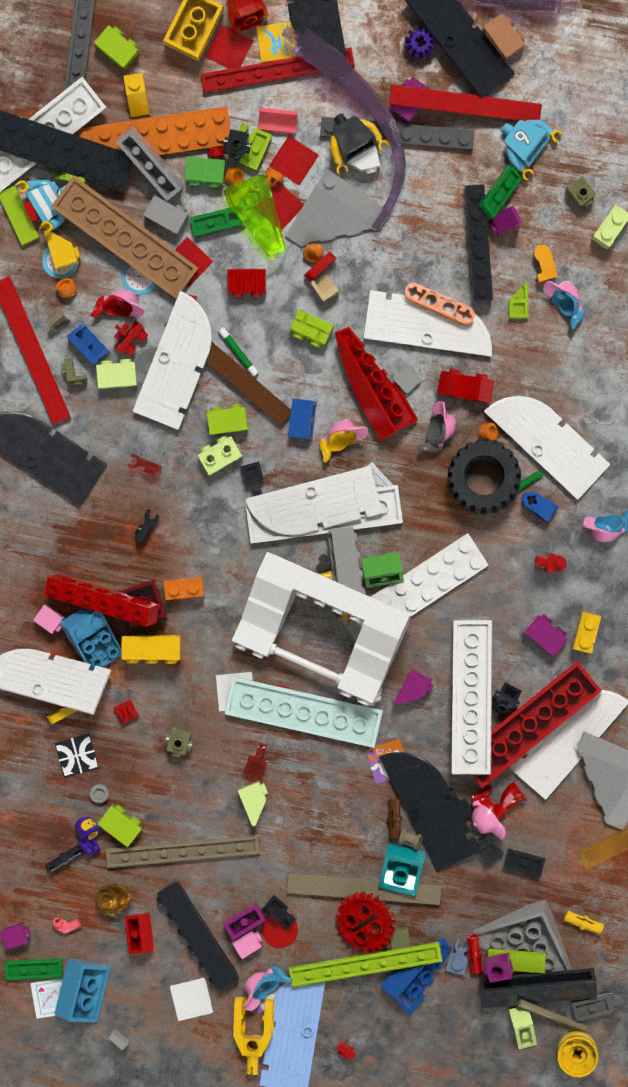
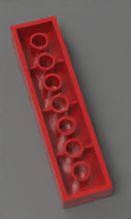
[472,661,602,789]

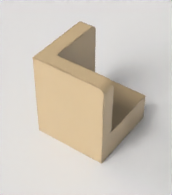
[310,274,339,303]

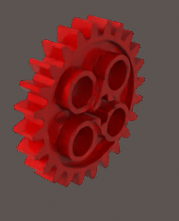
[335,891,396,954]

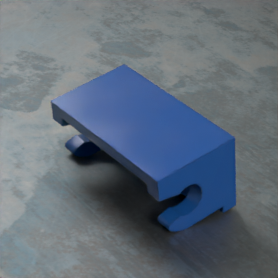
[67,324,110,366]
[288,398,317,440]

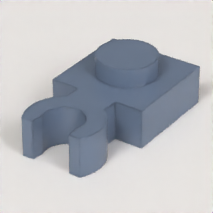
[445,939,468,975]

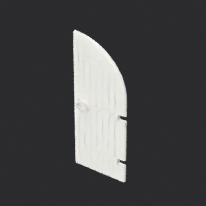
[363,290,492,357]
[133,291,212,430]
[483,396,610,500]
[245,466,383,536]
[0,649,111,715]
[510,690,628,800]

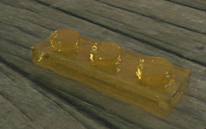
[578,828,628,868]

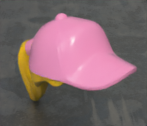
[320,419,368,463]

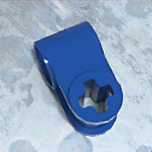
[521,491,559,523]

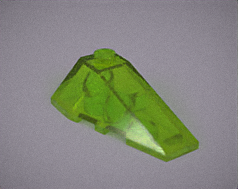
[223,173,286,256]

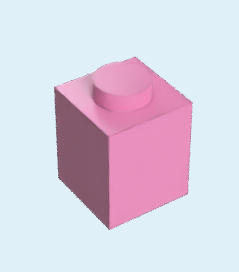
[33,604,65,634]
[232,929,263,959]

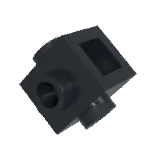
[223,129,252,160]
[492,682,522,717]

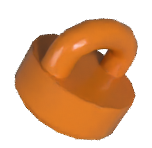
[224,166,244,186]
[265,167,285,187]
[303,244,324,263]
[56,278,77,298]
[478,423,498,441]

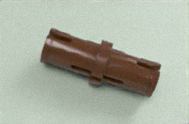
[387,799,402,838]

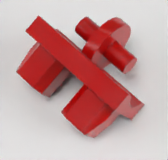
[114,320,148,356]
[534,553,567,573]

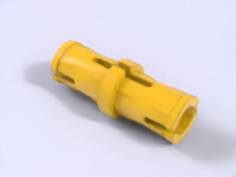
[564,910,604,935]

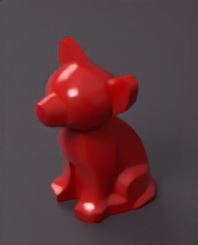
[492,781,527,820]

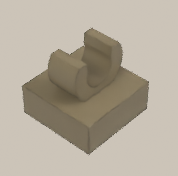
[45,308,70,334]

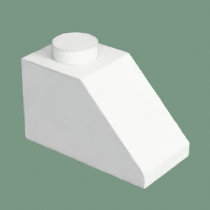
[342,146,380,174]

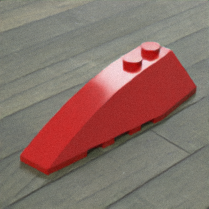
[334,327,418,441]

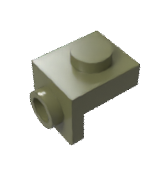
[61,358,88,385]

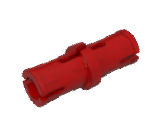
[467,934,483,974]

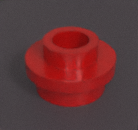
[207,147,226,159]

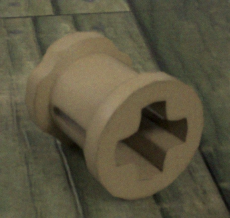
[398,829,423,851]

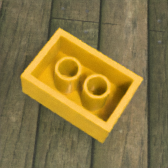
[163,0,224,62]
[122,635,182,664]

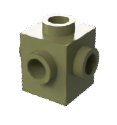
[164,727,193,757]

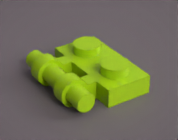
[227,123,272,171]

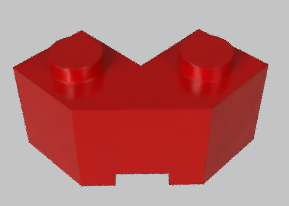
[437,369,494,403]

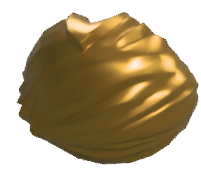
[94,883,132,916]

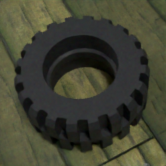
[448,439,521,515]

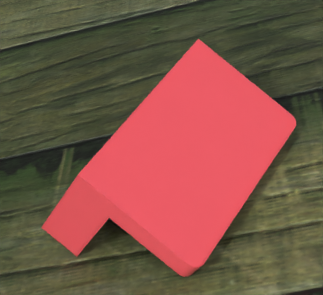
[258,107,298,134]

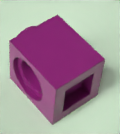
[0,922,31,950]
[483,953,514,983]

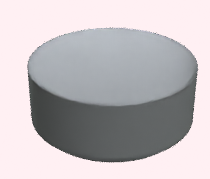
[90,784,109,804]

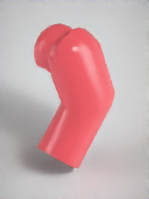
[52,917,81,934]

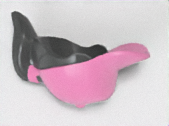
[418,401,456,453]

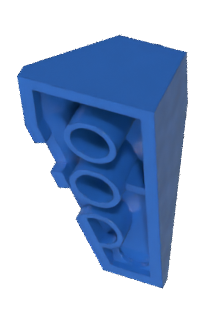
[380,937,451,1015]

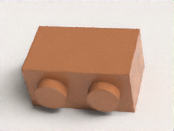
[482,13,525,61]

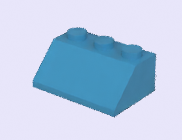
[54,958,111,1023]

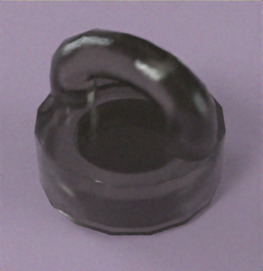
[316,554,332,573]

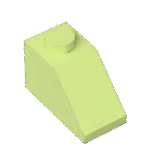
[238,780,269,826]
[509,1006,537,1049]

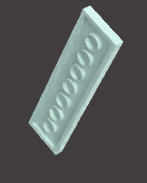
[225,676,383,748]

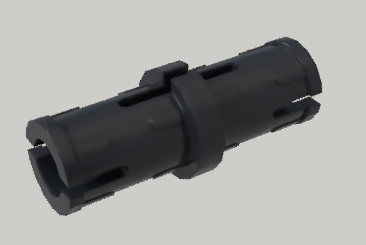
[45,844,84,875]

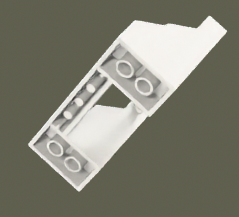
[232,552,411,706]

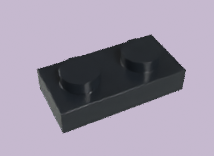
[503,848,546,877]

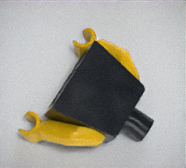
[330,114,389,175]

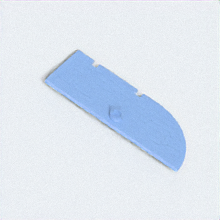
[259,976,325,1087]

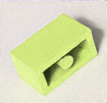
[591,204,628,249]
[96,359,138,389]

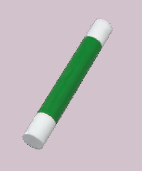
[218,327,259,377]

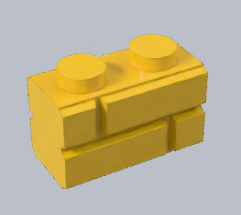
[571,611,601,654]

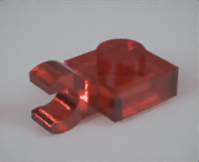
[127,454,163,475]
[243,743,268,779]

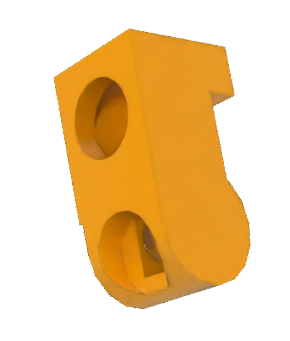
[533,245,558,284]

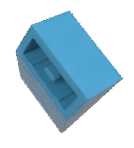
[59,607,122,671]

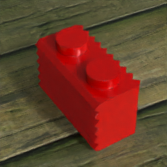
[227,269,266,297]
[124,912,154,954]

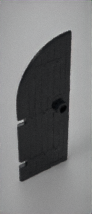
[288,0,347,58]
[404,0,515,98]
[0,411,107,505]
[379,752,481,871]

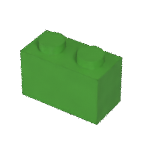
[184,156,226,188]
[361,552,404,588]

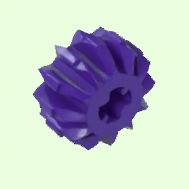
[404,27,436,60]

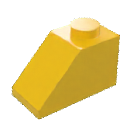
[124,73,150,118]
[44,231,81,270]

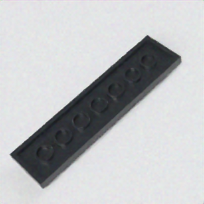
[0,110,133,192]

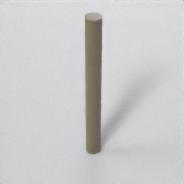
[517,999,587,1032]

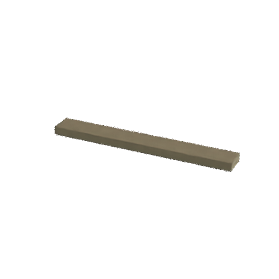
[106,834,260,868]
[287,873,441,905]

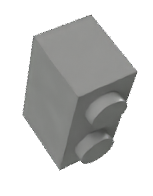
[143,195,189,236]

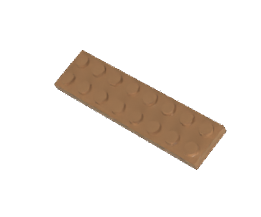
[51,175,198,299]

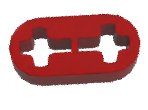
[304,251,337,282]

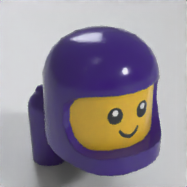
[75,816,102,857]

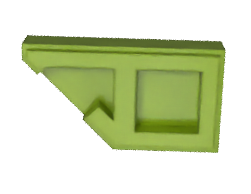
[51,170,87,184]
[509,283,528,319]

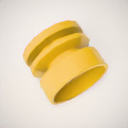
[557,1031,598,1077]

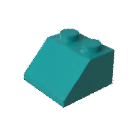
[378,843,426,896]

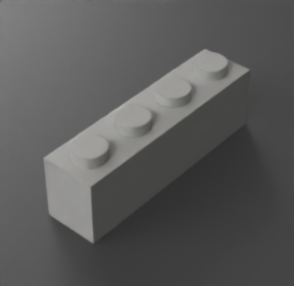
[116,125,183,201]
[327,527,365,595]

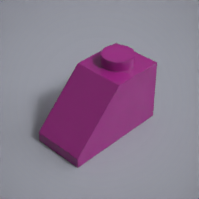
[489,205,522,237]
[394,668,433,705]

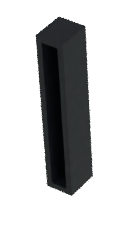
[464,184,493,303]
[156,879,239,991]
[479,968,597,1008]

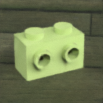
[198,435,243,476]

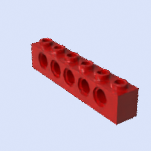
[44,574,160,626]

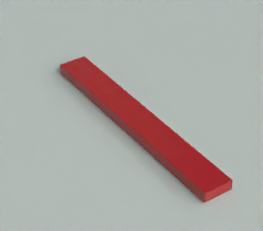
[201,47,355,94]
[389,85,542,121]
[0,276,71,425]

